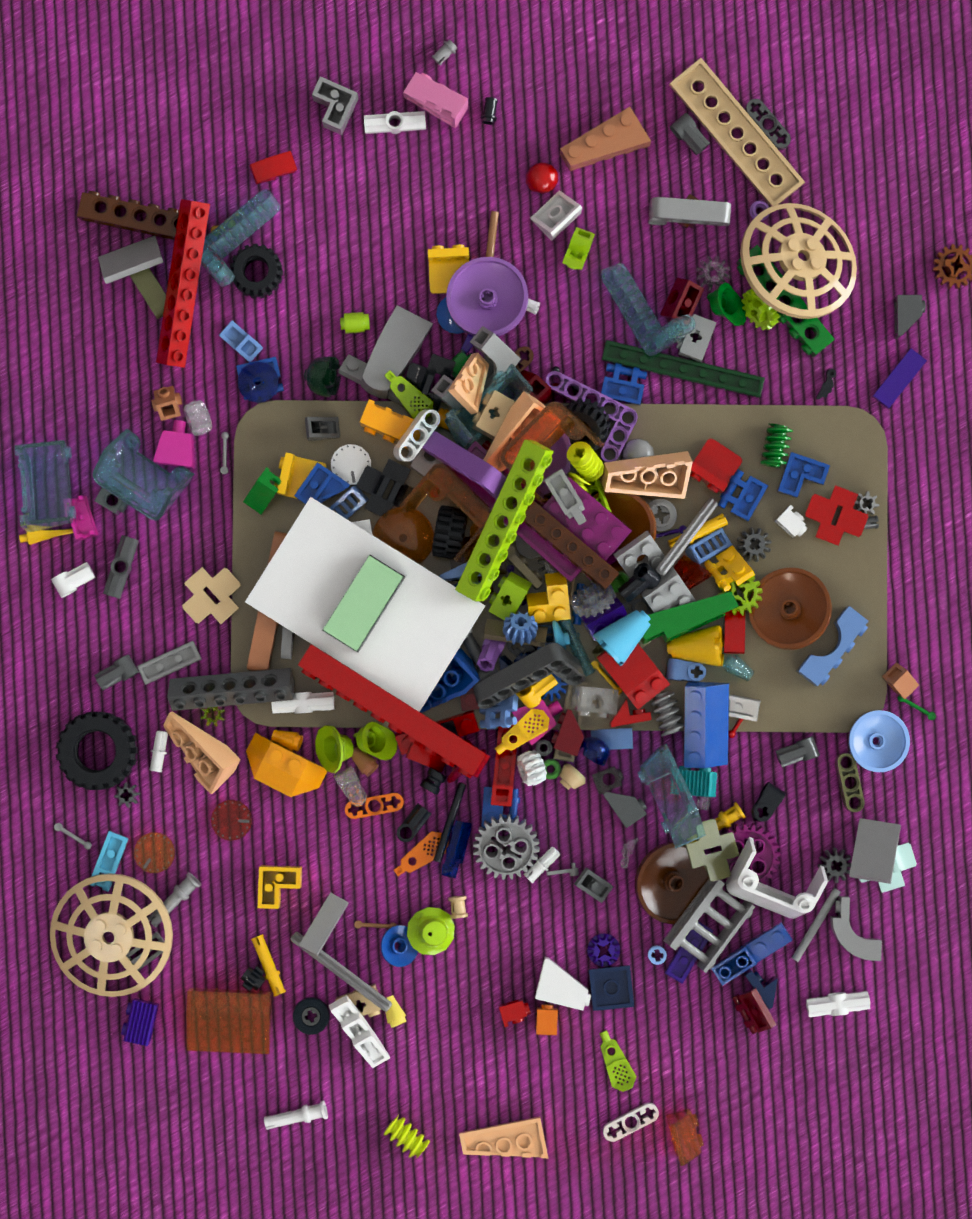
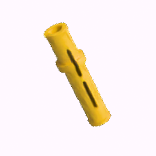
[667,513,728,548]
[251,934,286,997]

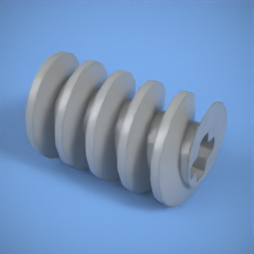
[651,691,685,737]

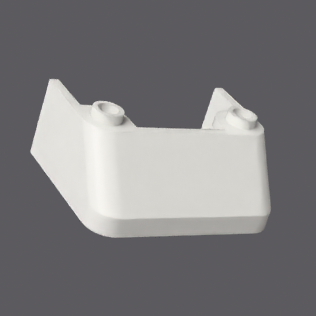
[726,837,828,919]

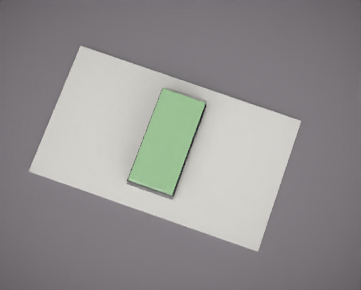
[245,497,485,712]

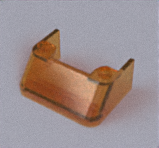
[501,402,605,503]
[400,464,492,562]

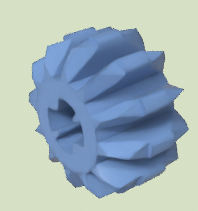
[502,611,538,646]

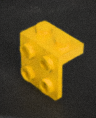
[428,244,469,294]
[275,452,327,499]

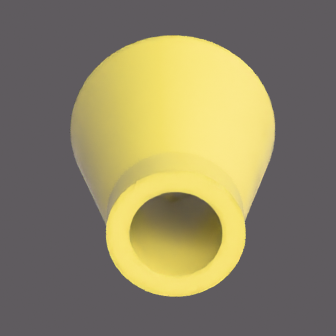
[385,995,406,1028]

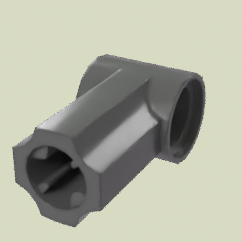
[670,113,710,156]
[94,654,139,690]
[776,736,820,767]

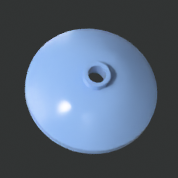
[848,710,910,772]

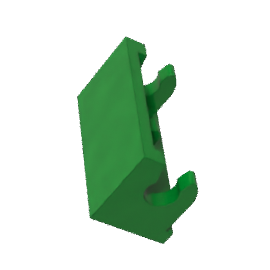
[243,467,281,515]

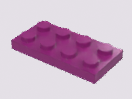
[542,476,632,561]

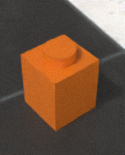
[536,1004,558,1035]

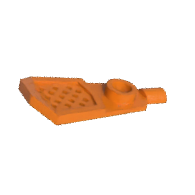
[394,831,449,876]

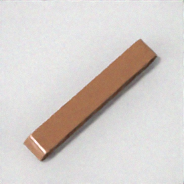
[247,531,288,671]

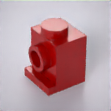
[499,998,531,1027]

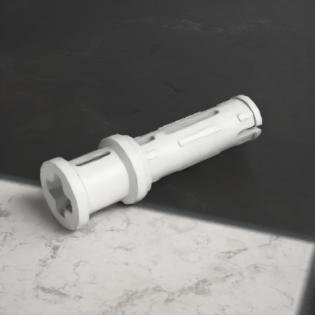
[264,1100,328,1130]

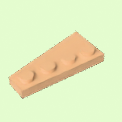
[459,1116,548,1159]

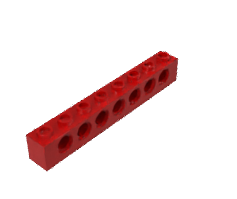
[156,199,210,368]

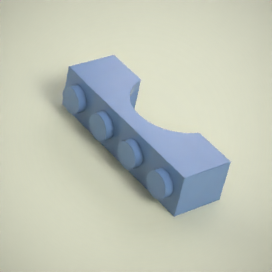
[796,606,868,686]

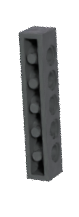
[167,668,295,711]

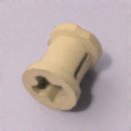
[448,895,468,919]

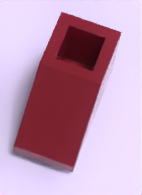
[510,370,553,405]
[551,709,584,756]

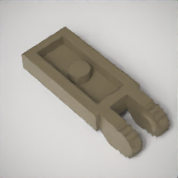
[506,544,543,590]

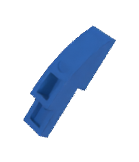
[711,922,792,986]

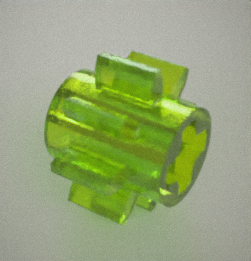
[200,707,226,727]

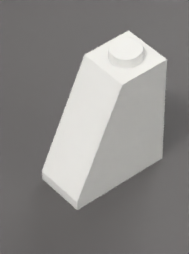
[535,957,591,1011]

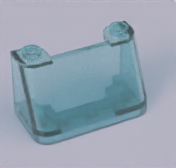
[92,429,194,521]
[14,440,76,532]

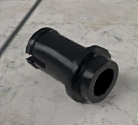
[481,97,498,125]

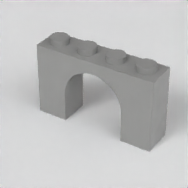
[431,326,521,423]

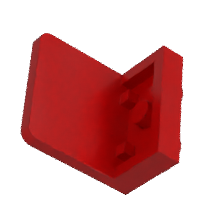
[690,438,742,494]

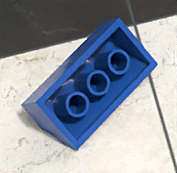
[684,681,729,768]

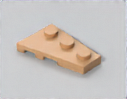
[448,352,489,415]

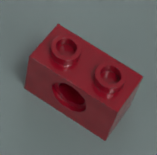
[660,278,704,326]

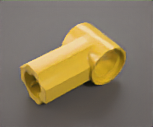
[516,674,558,709]

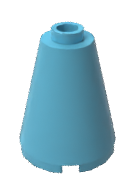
[593,610,651,666]

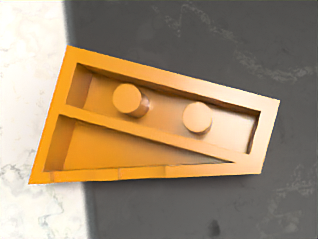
[360,399,421,450]

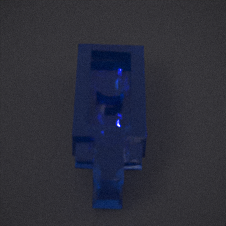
[441,820,472,878]

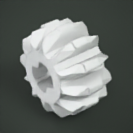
[516,750,547,786]

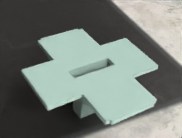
[859,842,917,893]

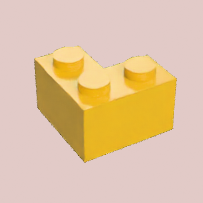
[526,572,571,623]
[257,865,302,909]

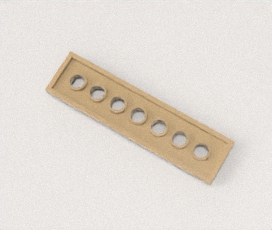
[669,58,805,207]

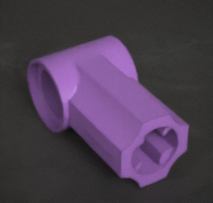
[477,639,506,672]

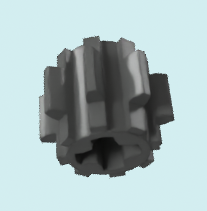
[114,782,141,808]

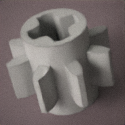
[855,491,879,515]

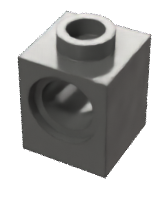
[94,484,129,515]

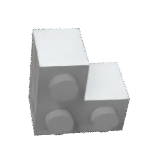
[312,76,359,135]

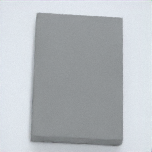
[98,236,163,284]
[849,818,901,884]

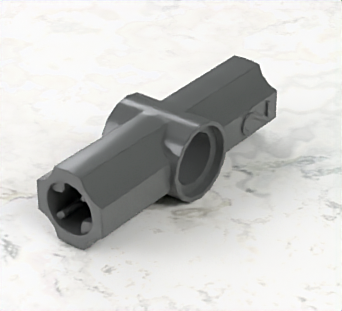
[103,535,139,599]

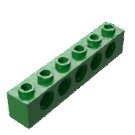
[736,245,835,358]

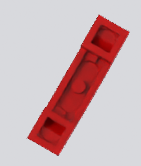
[491,725,517,807]

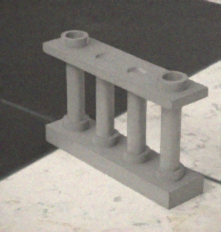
[663,879,755,973]

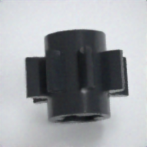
[240,966,266,992]

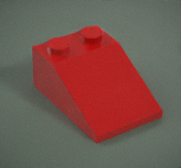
[596,644,670,710]

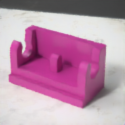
[64,495,99,541]

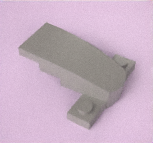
[338,306,433,407]

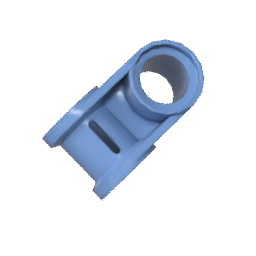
[666,658,706,682]

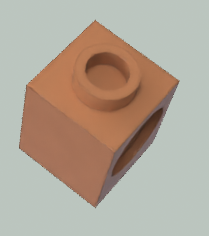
[882,662,919,699]

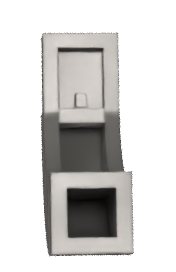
[830,896,882,961]

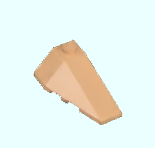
[483,391,562,472]
[163,712,241,794]

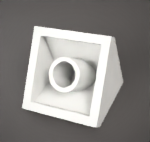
[530,190,582,241]

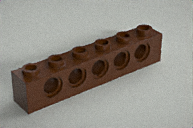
[77,191,179,240]
[513,500,619,591]

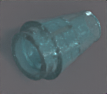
[722,653,754,681]

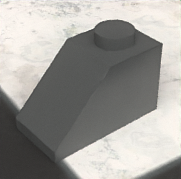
[894,295,926,339]
[602,791,647,828]

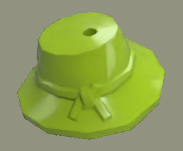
[315,725,354,774]
[407,907,455,955]

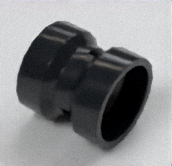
[420,768,447,795]

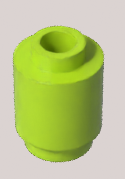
[340,312,370,334]

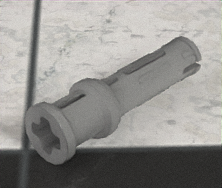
[148,872,201,927]

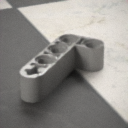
[648,197,731,226]

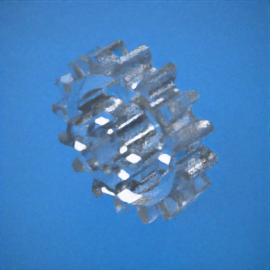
[571,582,616,618]

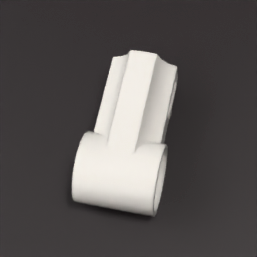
[51,562,96,598]

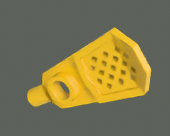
[494,709,550,755]

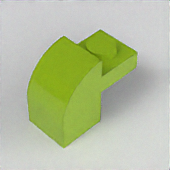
[562,227,595,270]

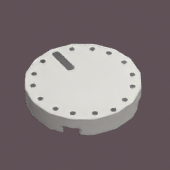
[331,444,371,485]

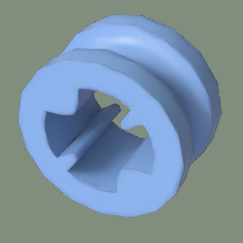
[648,945,667,965]

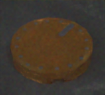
[134,832,175,873]

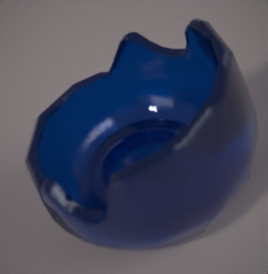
[580,737,610,766]

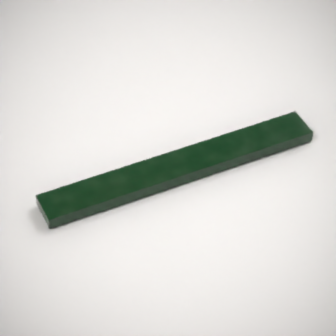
[601,340,765,398]

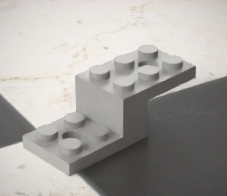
[613,531,696,613]

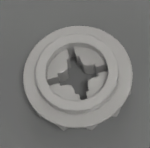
[648,499,677,532]

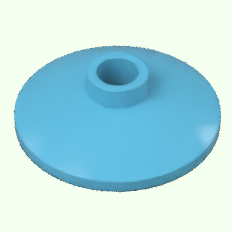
[552,620,571,649]

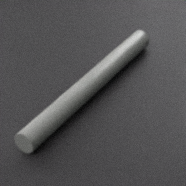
[791,888,841,962]

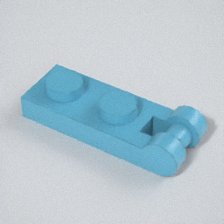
[90,831,129,892]

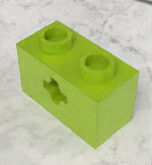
[489,571,533,620]

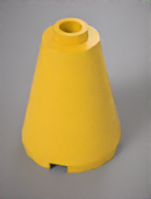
[667,625,724,666]

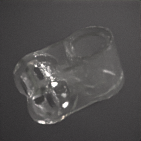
[333,765,367,806]

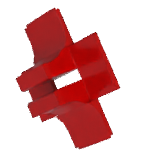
[805,485,868,546]

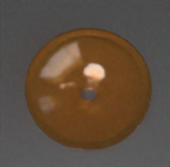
[373,507,434,564]

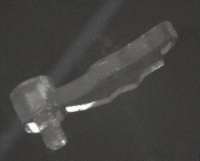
[620,838,639,869]

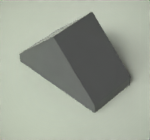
[305,417,340,441]

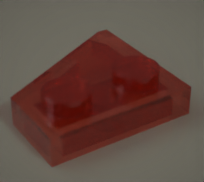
[673,555,712,590]

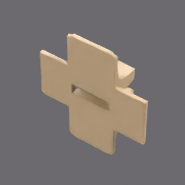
[182,567,241,624]

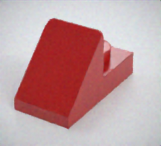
[609,699,652,727]

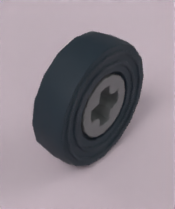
[293,997,330,1035]

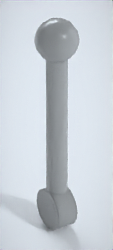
[220,432,229,475]
[54,823,92,849]

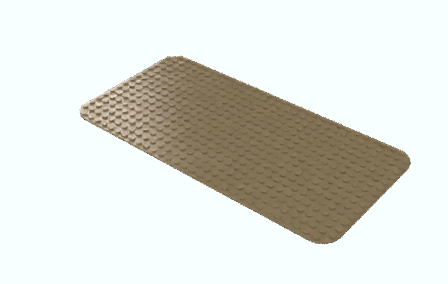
[231,400,888,733]

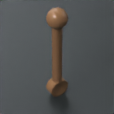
[354,920,397,929]

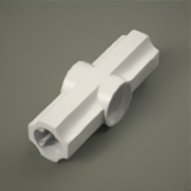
[364,111,426,134]
[271,692,335,714]
[806,991,870,1017]

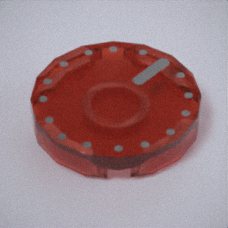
[211,799,252,841]

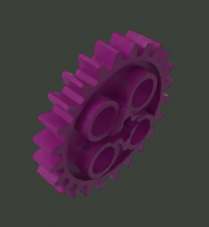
[714,822,781,884]

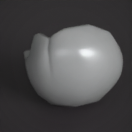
[621,439,654,460]

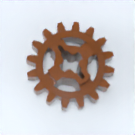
[932,244,972,289]

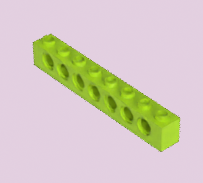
[455,439,554,602]

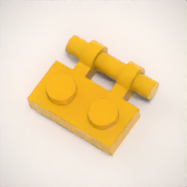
[704,545,755,591]

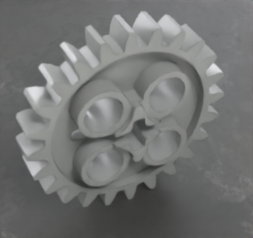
[473,814,540,880]

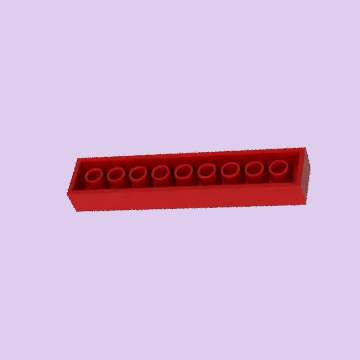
[298,644,491,778]

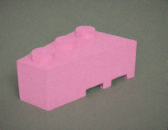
[403,72,468,129]

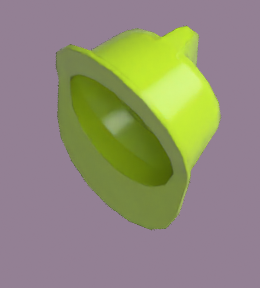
[353,721,397,761]

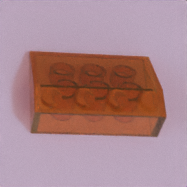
[186,988,272,1054]

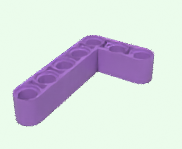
[545,371,638,462]
[422,431,516,505]

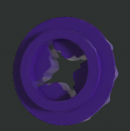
[587,933,620,967]

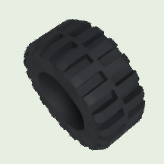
[56,712,138,790]

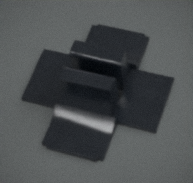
[405,354,456,412]
[357,459,419,519]

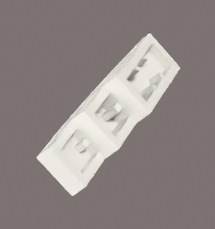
[329,995,390,1068]

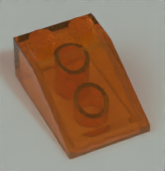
[666,1109,704,1166]

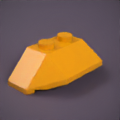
[246,732,328,797]

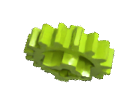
[741,288,780,330]
[718,575,763,616]

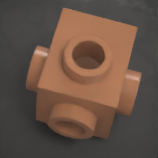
[151,386,183,421]

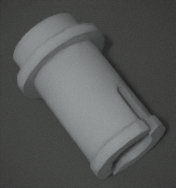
[431,40,457,66]

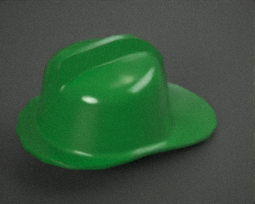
[707,282,747,326]

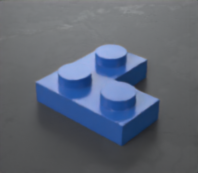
[778,452,830,498]

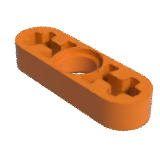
[345,793,404,819]

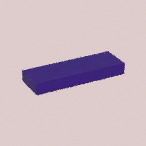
[872,348,927,409]
[664,921,714,984]

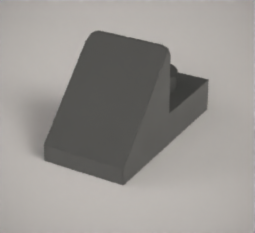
[574,867,614,903]

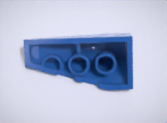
[420,648,480,713]

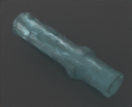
[558,619,595,677]

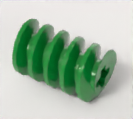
[760,423,793,468]

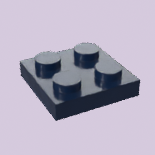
[589,965,634,1011]

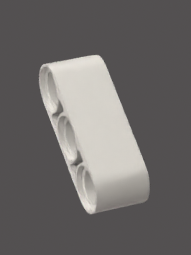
[393,409,440,461]

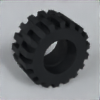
[230,244,283,299]
[558,399,611,451]
[432,505,468,560]

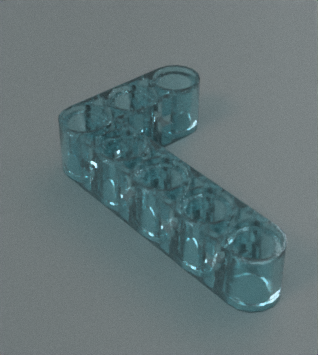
[201,189,281,287]
[601,263,696,356]

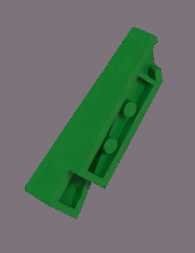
[641,592,739,644]

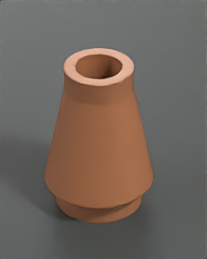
[351,747,379,777]

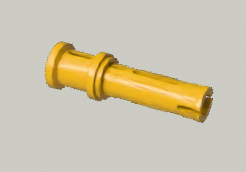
[686,802,746,843]

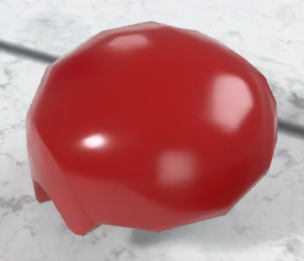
[526,162,558,194]

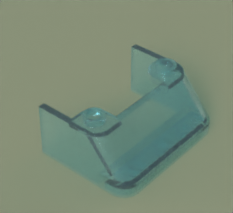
[445,363,533,449]
[637,744,706,849]

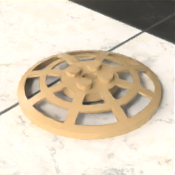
[740,203,857,319]
[50,873,173,997]

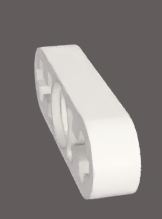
[603,1102,659,1142]

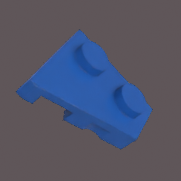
[294,462,350,504]

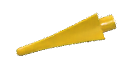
[19,529,74,545]

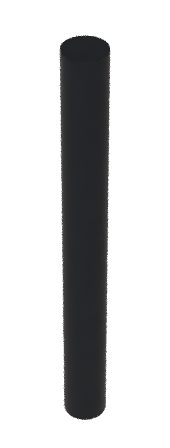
[433,782,466,863]

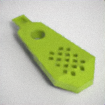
[384,370,433,420]
[599,1030,637,1092]

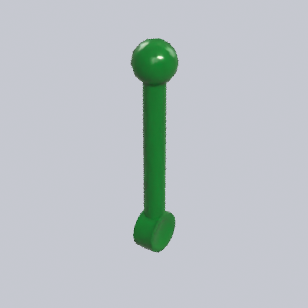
[898,696,936,720]

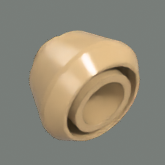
[559,764,586,790]

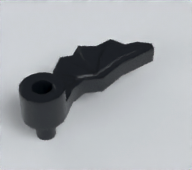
[816,368,836,399]

